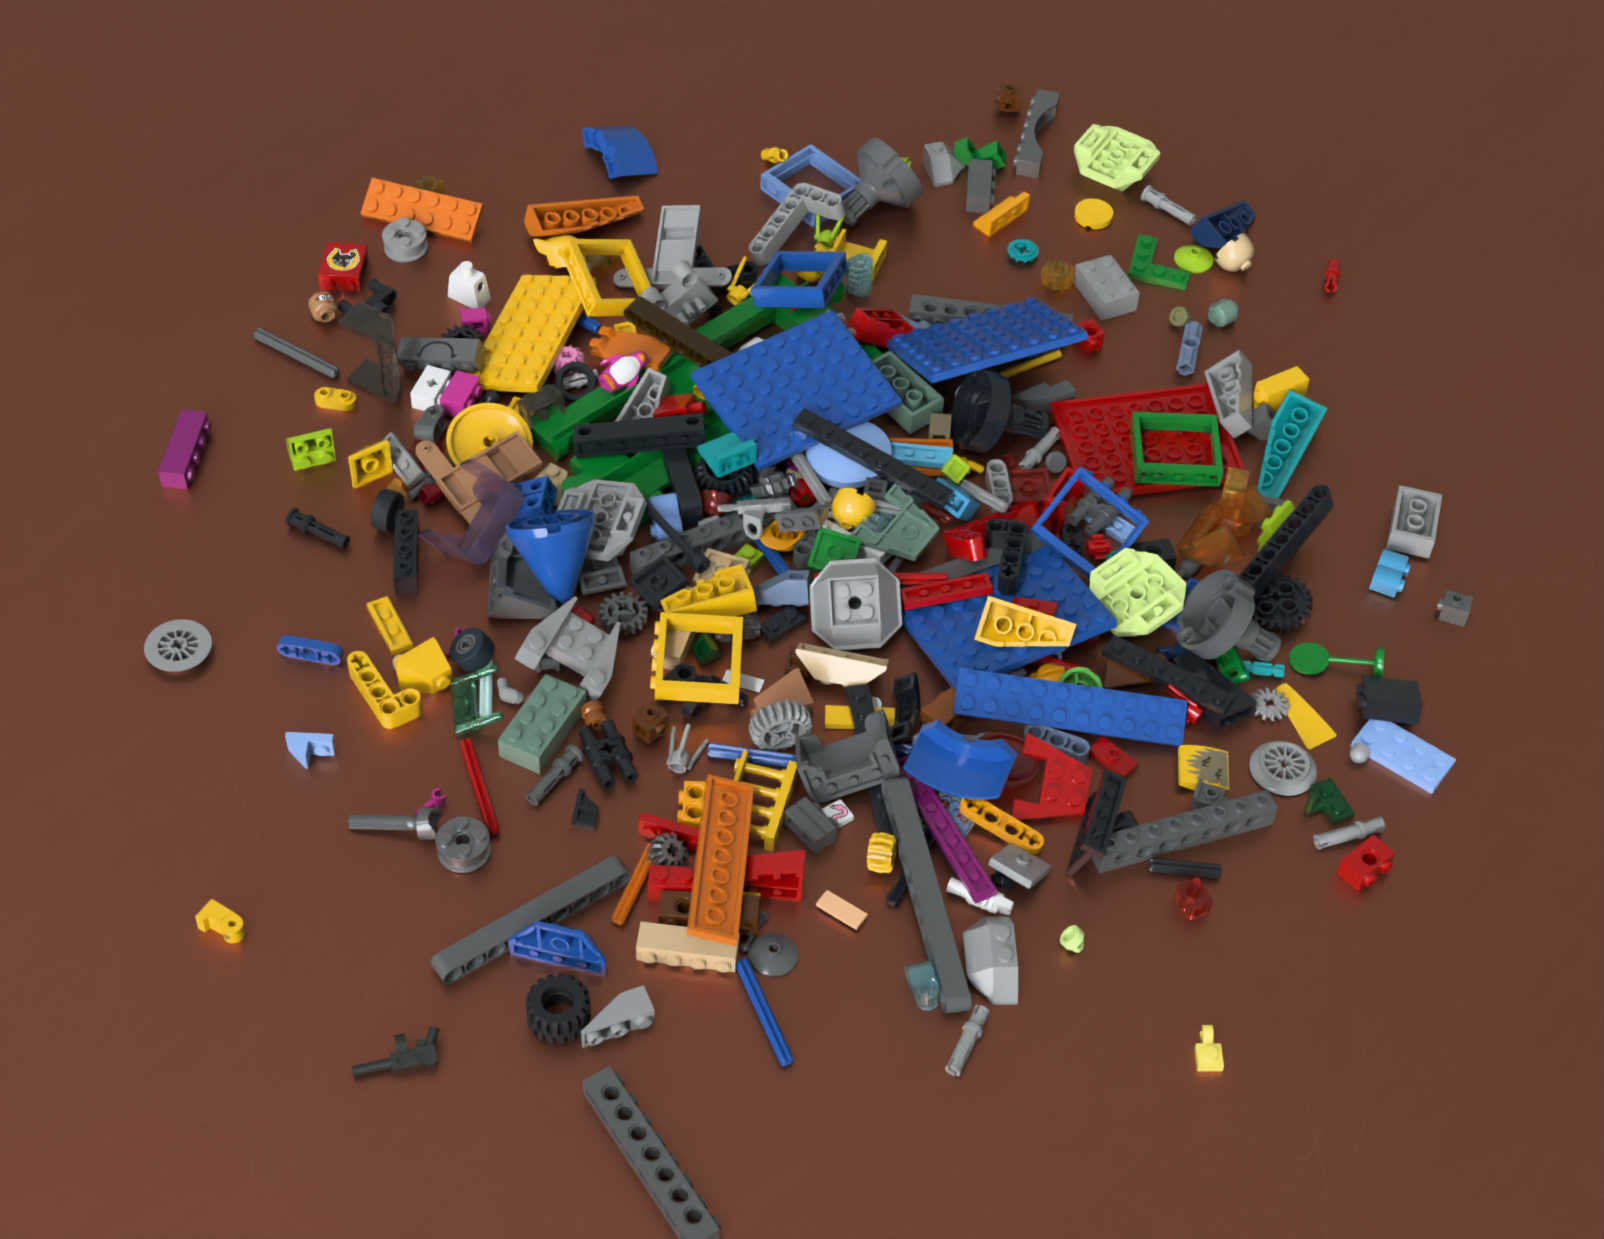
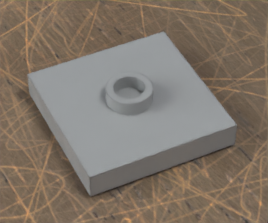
[988,842,1052,889]

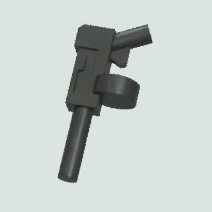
[352,1026,440,1077]

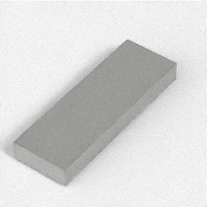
[382,431,426,489]

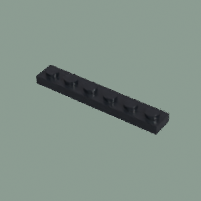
[1102,635,1235,716]

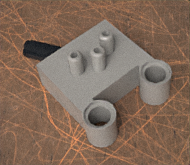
[641,260,723,326]

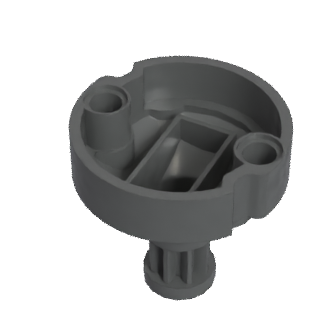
[843,137,924,227]
[1177,570,1281,662]

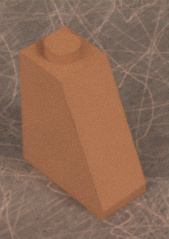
[750,668,814,717]

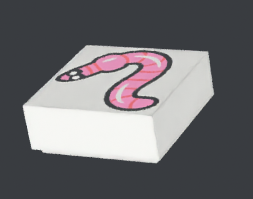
[822,799,854,828]

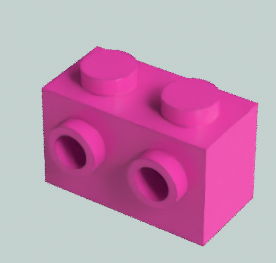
[440,370,483,417]

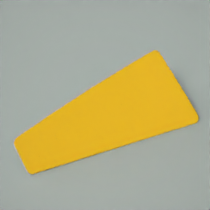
[1275,683,1337,749]

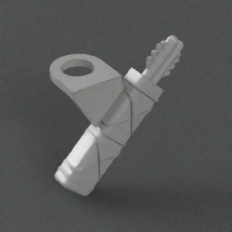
[717,497,792,540]

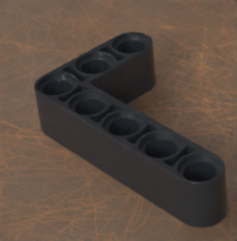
[694,244,757,297]

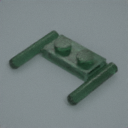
[451,664,504,736]

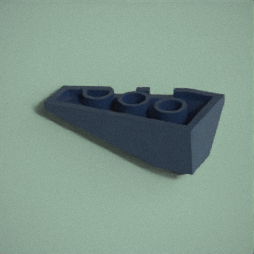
[1189,200,1256,248]

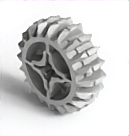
[749,699,812,752]

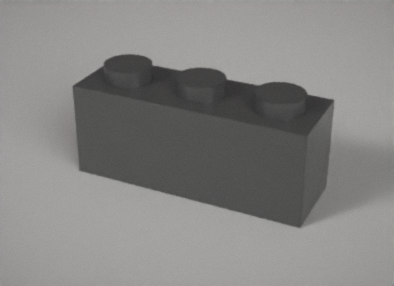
[965,159,996,213]

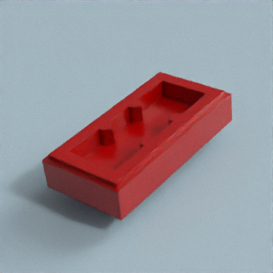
[1088,736,1139,778]

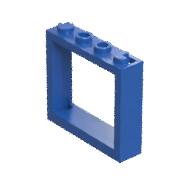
[750,251,848,308]
[1028,467,1149,579]

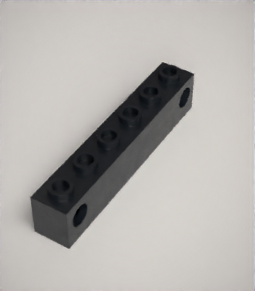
[574,413,706,459]

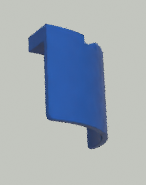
[582,126,658,179]
[904,720,1018,800]

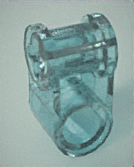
[905,960,939,1011]

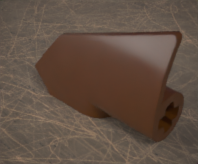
[1103,654,1169,689]

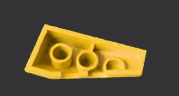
[661,564,757,616]
[974,596,1076,647]

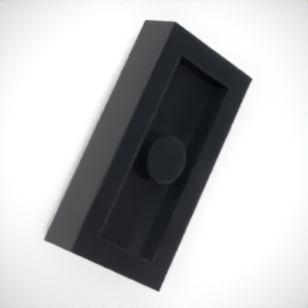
[760,604,806,644]

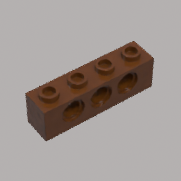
[658,890,761,935]

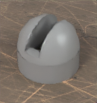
[1350,743,1371,764]

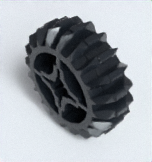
[695,456,754,500]

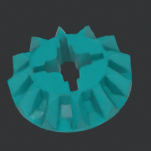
[1007,239,1039,264]

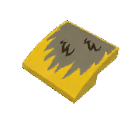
[1178,745,1229,794]

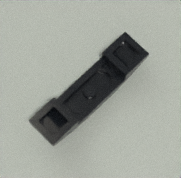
[890,672,921,745]

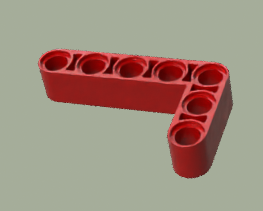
[943,499,1041,561]

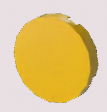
[1074,198,1113,230]

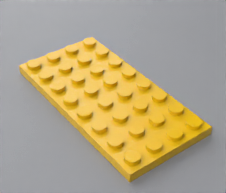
[468,275,597,393]

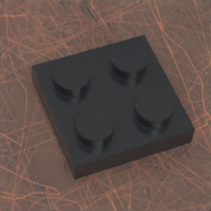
[628,555,690,610]

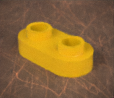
[314,387,357,411]

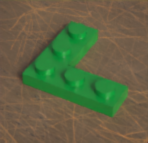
[1127,234,1190,290]

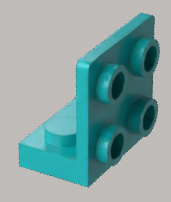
[697,432,757,478]

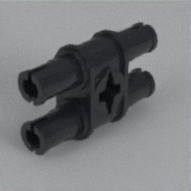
[579,719,638,789]

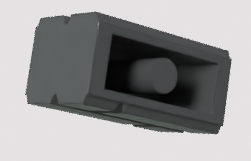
[784,797,838,854]

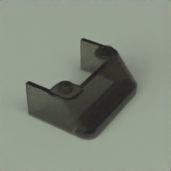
[338,301,402,403]

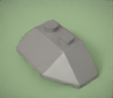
[962,916,1018,1005]

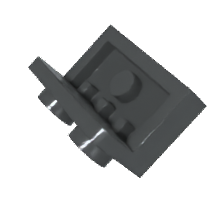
[775,506,828,532]

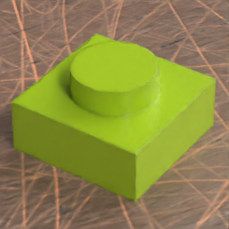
[940,454,971,485]
[734,543,764,570]

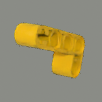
[347,651,422,729]

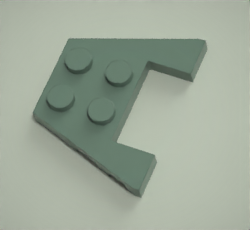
[850,484,940,561]

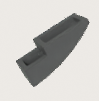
[1011,380,1076,412]

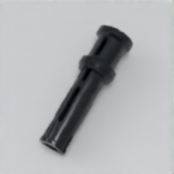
[285,507,350,549]

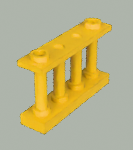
[733,750,798,852]

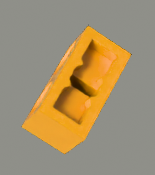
[677,781,705,829]

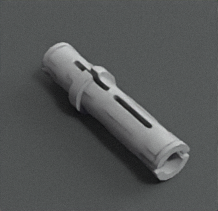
[1017,427,1060,474]
[1313,817,1385,850]
[945,1005,990,1076]

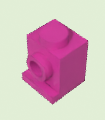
[460,307,491,334]

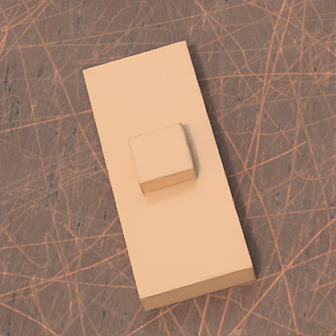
[816,890,868,930]

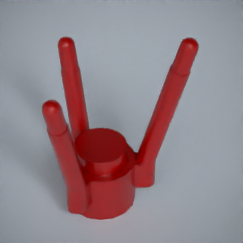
[1165,684,1204,726]

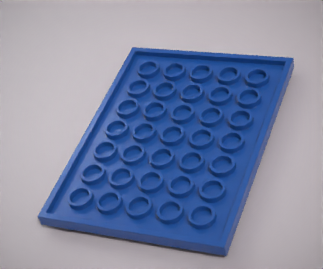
[887,297,1088,383]
[690,310,902,471]
[901,546,1117,691]

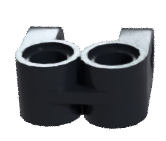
[654,663,713,720]

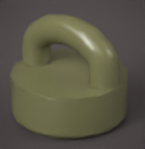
[1169,306,1191,327]

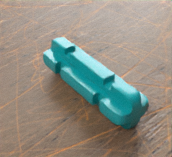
[1242,660,1285,678]

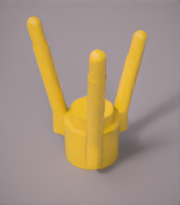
[727,256,754,306]

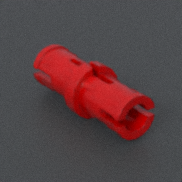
[1324,258,1341,292]

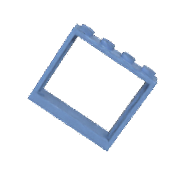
[760,144,861,228]

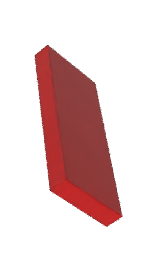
[1012,596,1058,617]

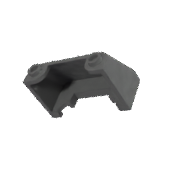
[487,530,557,619]
[795,709,900,803]

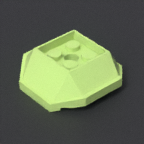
[1074,124,1160,191]
[1089,548,1186,637]

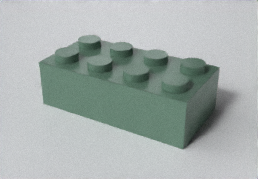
[872,351,944,434]
[498,674,587,774]

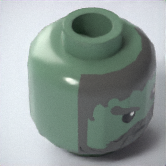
[1208,298,1239,327]

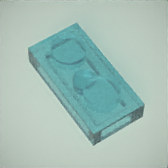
[861,512,893,533]

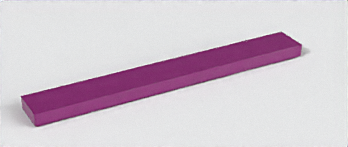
[896,755,997,904]

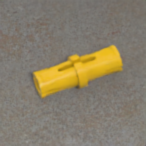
[761,147,788,163]

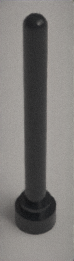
[644,500,711,574]

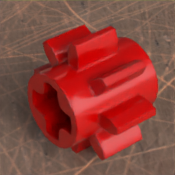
[1086,533,1111,560]

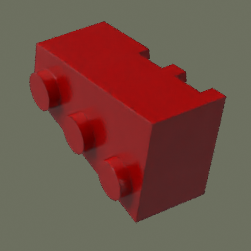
[846,307,915,348]

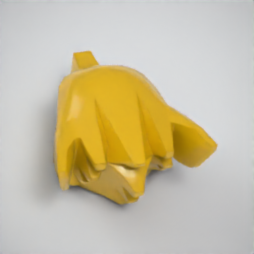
[533,234,586,268]

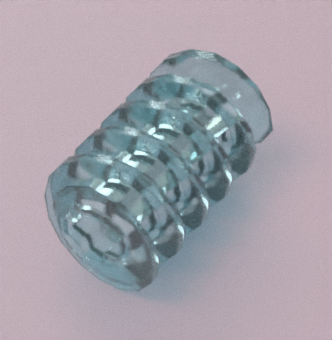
[846,253,873,297]

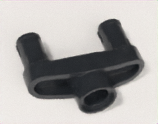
[338,278,397,325]

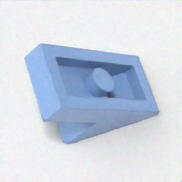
[285,732,336,769]

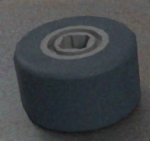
[450,627,495,673]

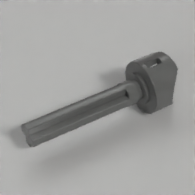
[348,807,443,840]

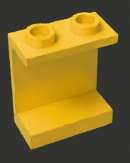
[829,229,887,281]

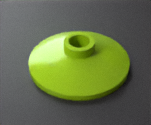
[1174,245,1213,273]

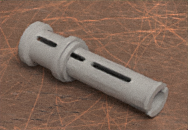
[1141,185,1197,226]

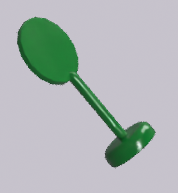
[1289,642,1385,677]

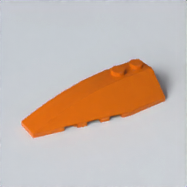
[524,195,645,236]

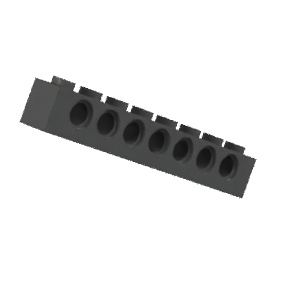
[909,294,1073,325]
[630,494,797,576]
[1091,790,1278,873]
[583,1066,721,1239]

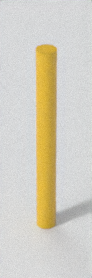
[1000,350,1062,378]

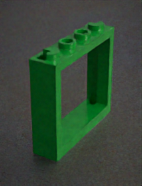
[1129,412,1223,486]

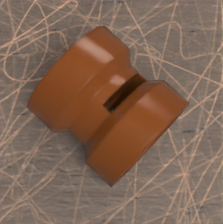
[580,700,608,733]

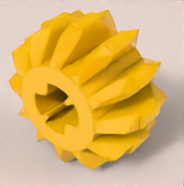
[867,832,897,874]

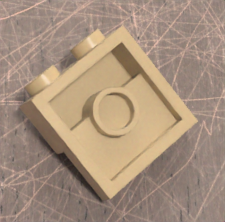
[692,548,752,586]

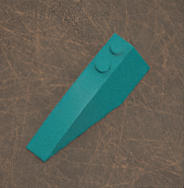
[1256,390,1328,499]

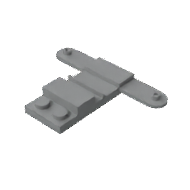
[613,205,732,290]

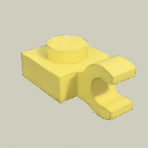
[1194,1025,1224,1071]

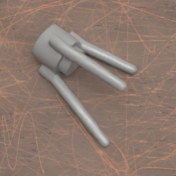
[666,723,709,773]

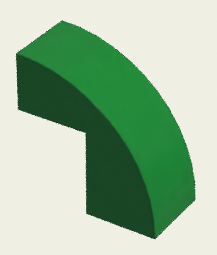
[954,136,1006,169]

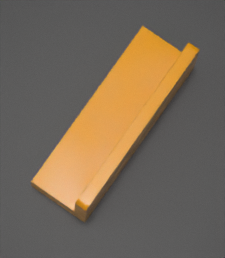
[973,191,1030,237]

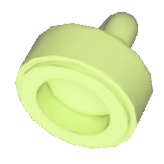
[1060,925,1084,953]

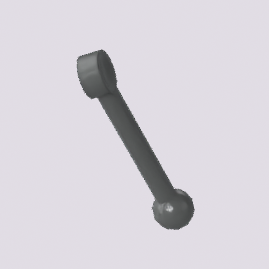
[740,911,769,952]

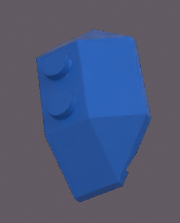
[509,921,607,977]

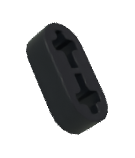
[1061,523,1084,557]

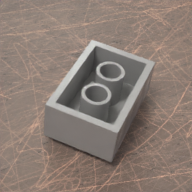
[1073,255,1140,321]
[1386,485,1442,558]

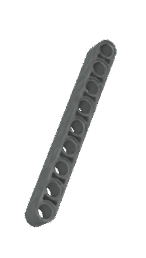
[430,855,632,984]

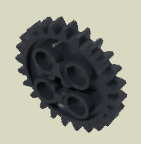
[1252,572,1313,634]

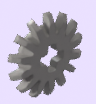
[1251,687,1290,721]

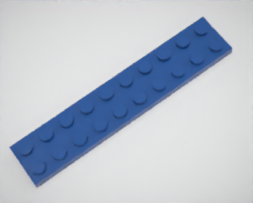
[952,668,1187,747]

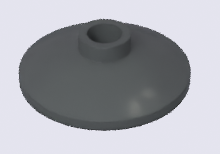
[748,933,798,977]

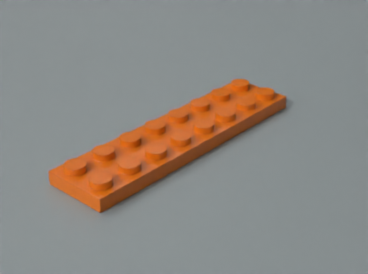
[686,774,754,946]

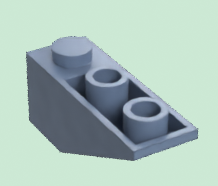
[753,570,811,606]

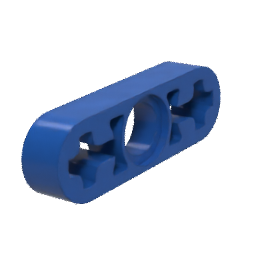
[277,635,344,665]

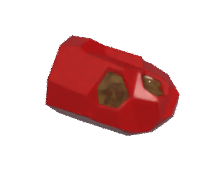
[787,478,817,506]

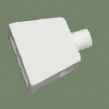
[448,261,491,308]

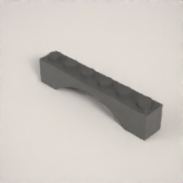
[1013,89,1060,179]

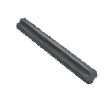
[254,328,340,378]

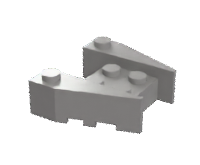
[514,597,620,702]

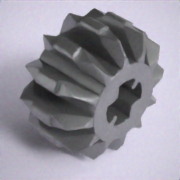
[646,833,689,866]

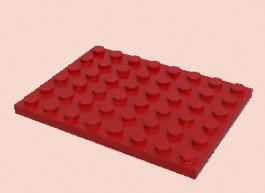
[1049,383,1248,498]

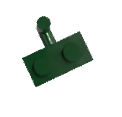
[1305,778,1355,826]

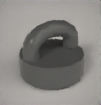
[1044,451,1067,473]

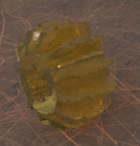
[413,175,446,195]
[1041,259,1075,291]

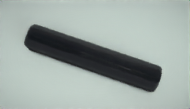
[1149,858,1222,878]

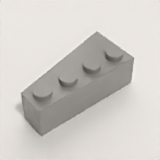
[1204,350,1252,438]

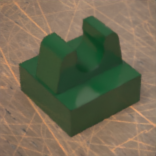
[692,632,723,665]

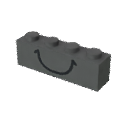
[396,337,486,373]

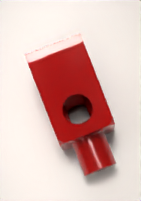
[652,393,707,418]

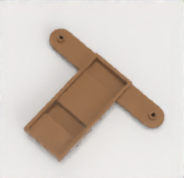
[416,431,542,542]

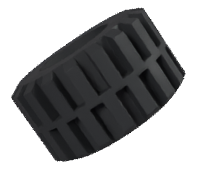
[526,973,591,1044]

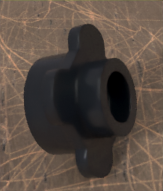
[991,871,1014,889]

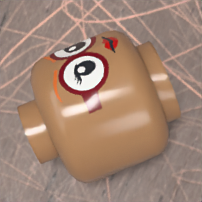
[308,291,338,322]

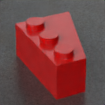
[743,850,805,902]

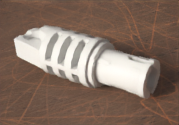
[946,877,1014,916]

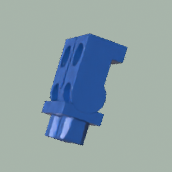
[494,476,557,523]

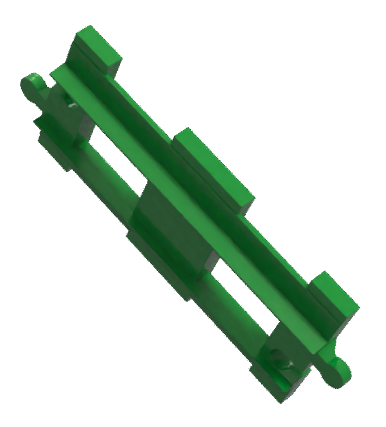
[525,273,883,526]

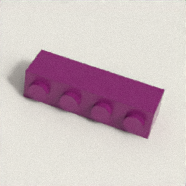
[158,409,212,489]

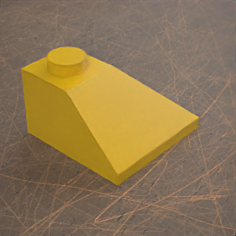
[348,440,393,489]
[395,637,453,694]

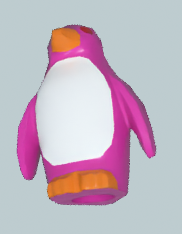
[599,350,648,393]

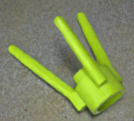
[814,214,845,250]

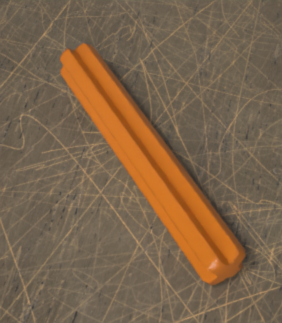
[612,843,653,926]

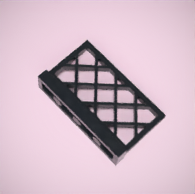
[1066,769,1128,876]

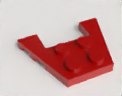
[1011,733,1092,821]

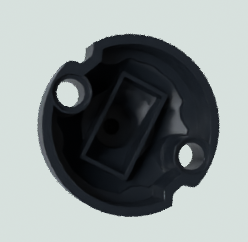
[951,368,1049,453]

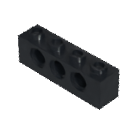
[393,509,420,595]

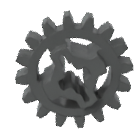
[750,471,798,499]
[599,591,648,636]

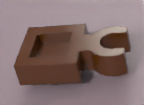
[785,645,808,677]

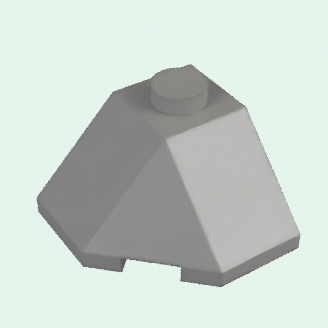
[922,142,965,187]

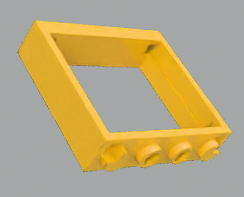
[560,239,651,317]
[650,612,743,704]

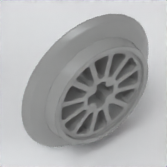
[144,619,212,672]
[1249,741,1317,796]

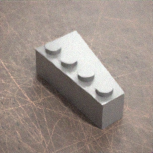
[615,367,670,458]

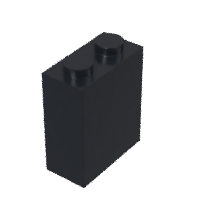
[1356,675,1423,725]

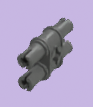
[1067,476,1132,536]

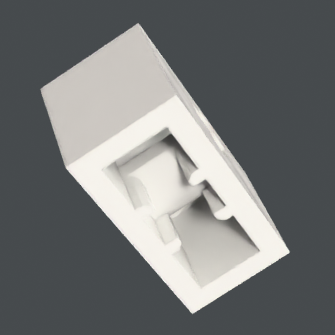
[410,365,451,411]

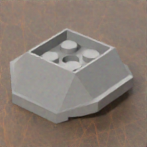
[557,479,647,561]
[809,558,902,651]

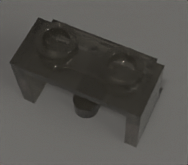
[517,384,566,429]

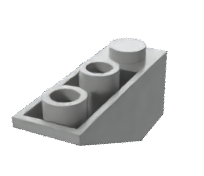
[581,985,655,1047]

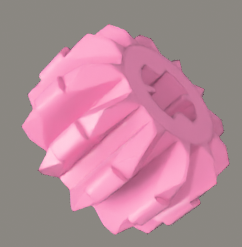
[551,344,585,377]

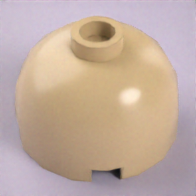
[1214,233,1255,272]

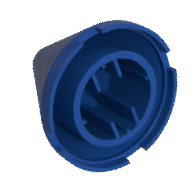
[506,509,597,604]

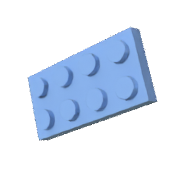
[1350,719,1456,794]

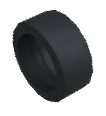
[555,362,596,403]
[370,489,404,533]

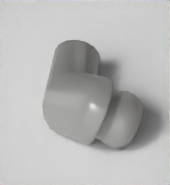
[497,678,524,704]

